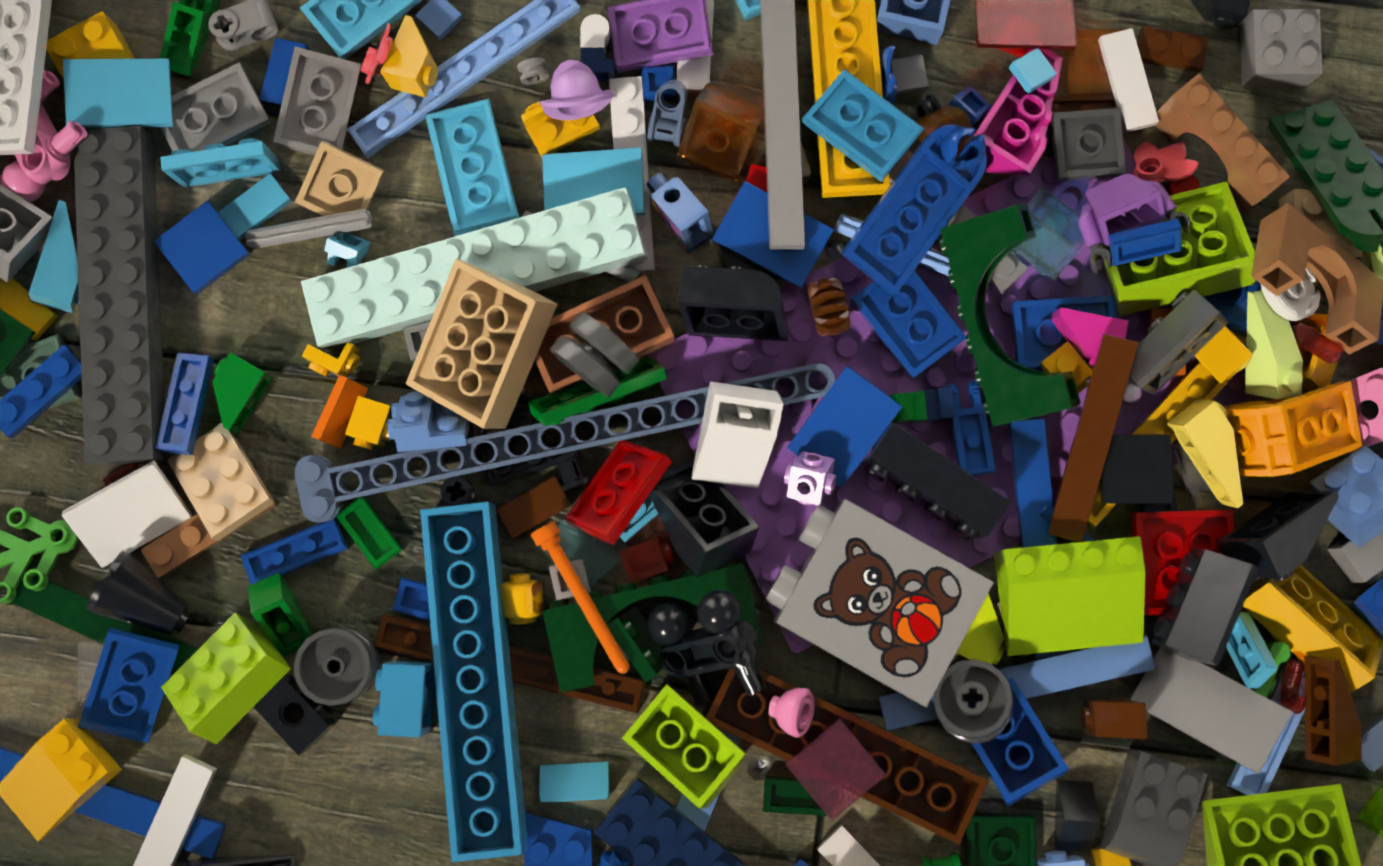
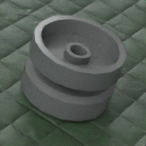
[549,311,640,398]
[294,627,380,706]
[933,659,1013,744]

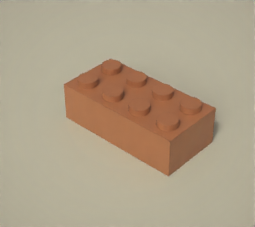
[535,275,675,394]

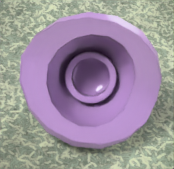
[540,60,614,120]

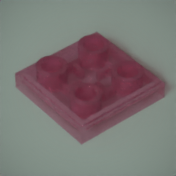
[786,719,886,821]

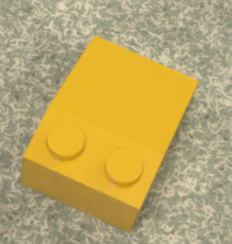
[46,11,135,129]
[0,718,122,842]

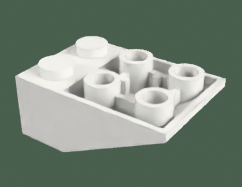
[691,381,783,488]

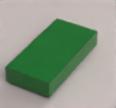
[336,496,404,570]

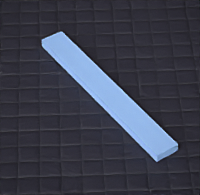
[347,0,581,159]

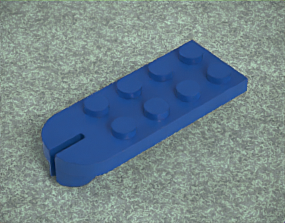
[840,125,987,295]

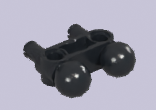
[647,590,766,705]

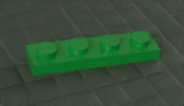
[528,357,666,426]

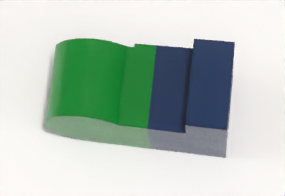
[889,387,955,424]

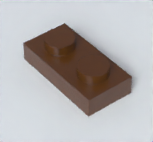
[1138,26,1208,73]

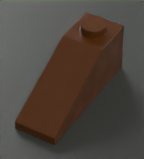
[1304,656,1362,766]

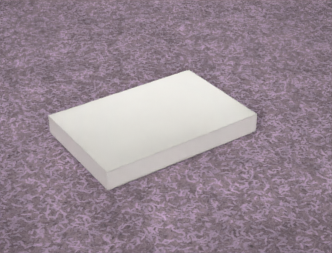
[61,460,192,568]

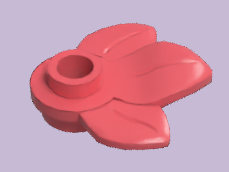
[360,24,393,84]
[1133,141,1199,184]

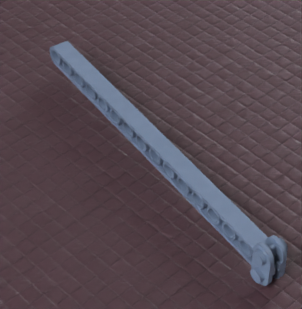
[295,364,835,523]

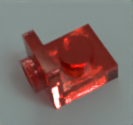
[619,537,675,583]

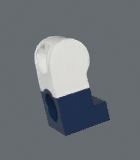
[580,14,615,82]

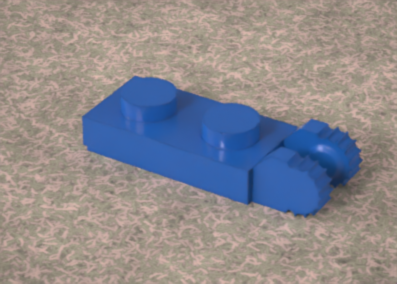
[947,381,996,477]

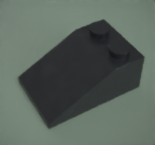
[649,459,760,577]
[1216,490,1339,581]

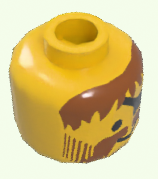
[501,573,544,624]

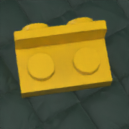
[521,102,600,159]

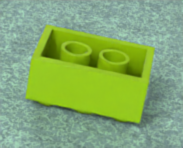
[161,612,291,745]

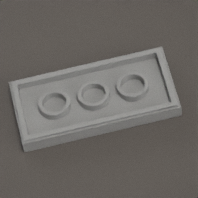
[1131,647,1293,775]

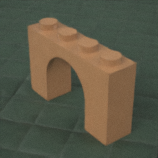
[1155,74,1290,215]
[1251,203,1383,355]

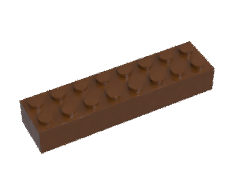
[705,667,988,845]

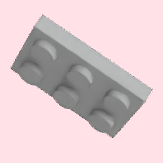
[273,47,361,155]
[160,62,271,152]

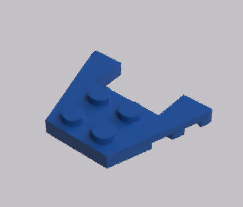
[524,811,593,866]

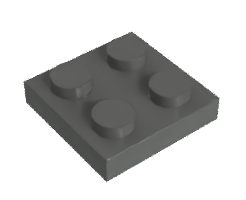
[1051,108,1126,181]

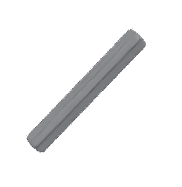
[245,209,373,249]

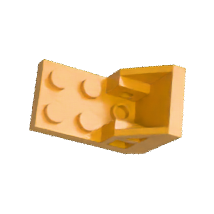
[1223,381,1363,477]

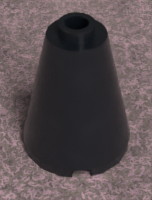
[86,550,191,635]

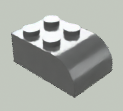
[1099,749,1208,866]

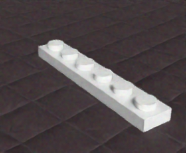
[609,76,655,273]

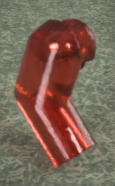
[1280,660,1306,714]

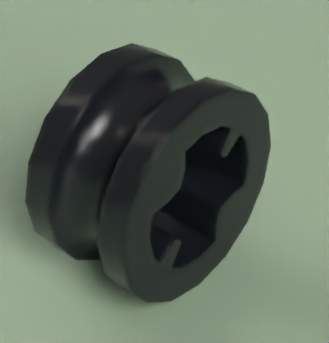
[915,93,944,127]

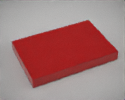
[564,440,672,545]

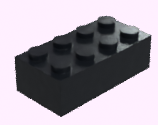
[862,422,1011,540]

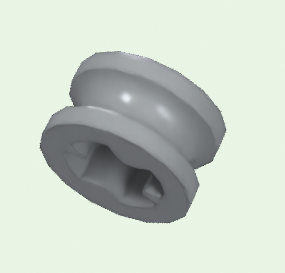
[517,57,550,85]

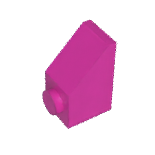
[1051,308,1129,367]

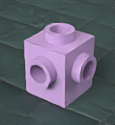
[784,451,836,505]

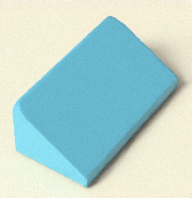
[539,761,610,803]

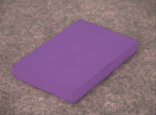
[608,0,713,73]

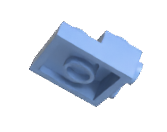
[388,391,470,452]

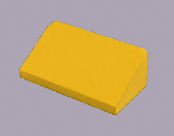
[1195,326,1253,384]

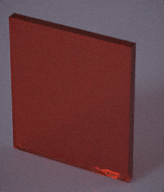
[975,0,1077,50]

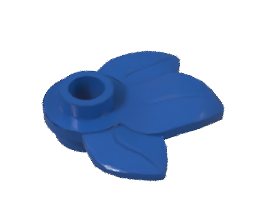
[881,46,897,105]

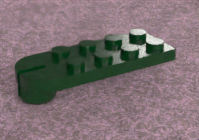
[1268,100,1383,253]

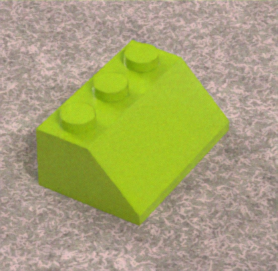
[622,684,746,809]

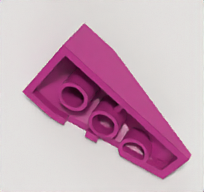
[972,41,1063,176]

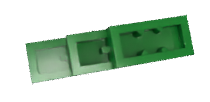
[159,0,221,76]

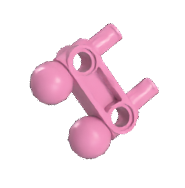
[0,70,87,202]

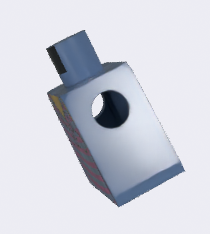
[646,173,714,254]

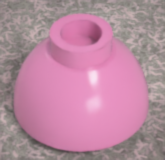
[769,688,814,738]

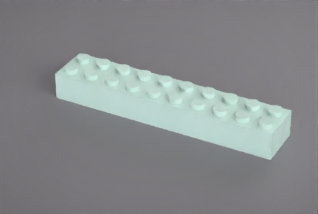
[301,187,648,351]

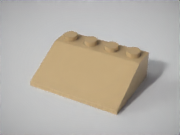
[406,259,557,429]

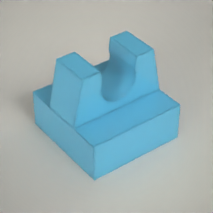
[324,232,371,268]

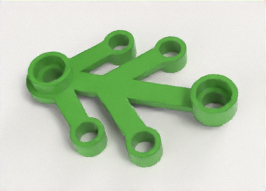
[0,507,79,604]

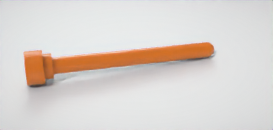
[531,521,630,674]

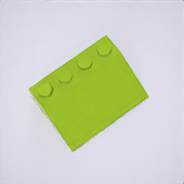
[1101,181,1256,316]
[993,536,1145,656]
[1202,784,1361,866]

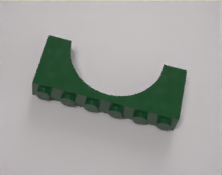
[940,204,1081,427]
[542,560,763,693]

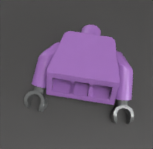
[1078,173,1190,273]

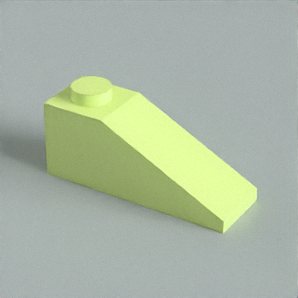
[1245,290,1303,399]

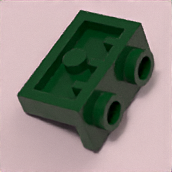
[607,606,664,683]

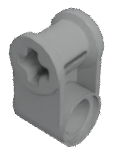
[208,0,279,51]

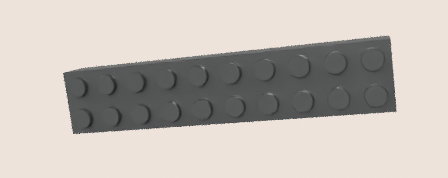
[74,126,167,467]

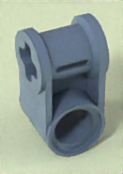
[647,80,688,147]

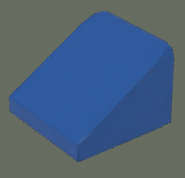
[942,85,992,128]

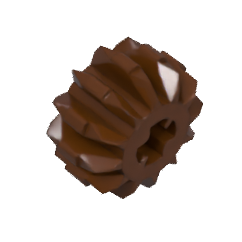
[808,277,850,336]

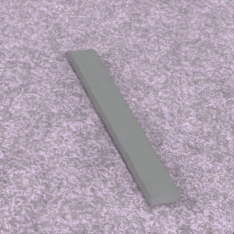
[760,0,805,250]

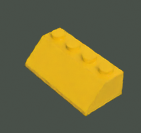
[1243,565,1383,693]

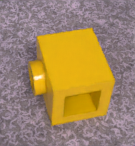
[345,396,392,451]

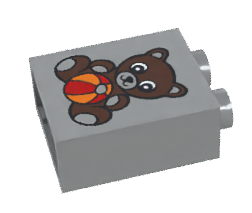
[765,499,994,707]

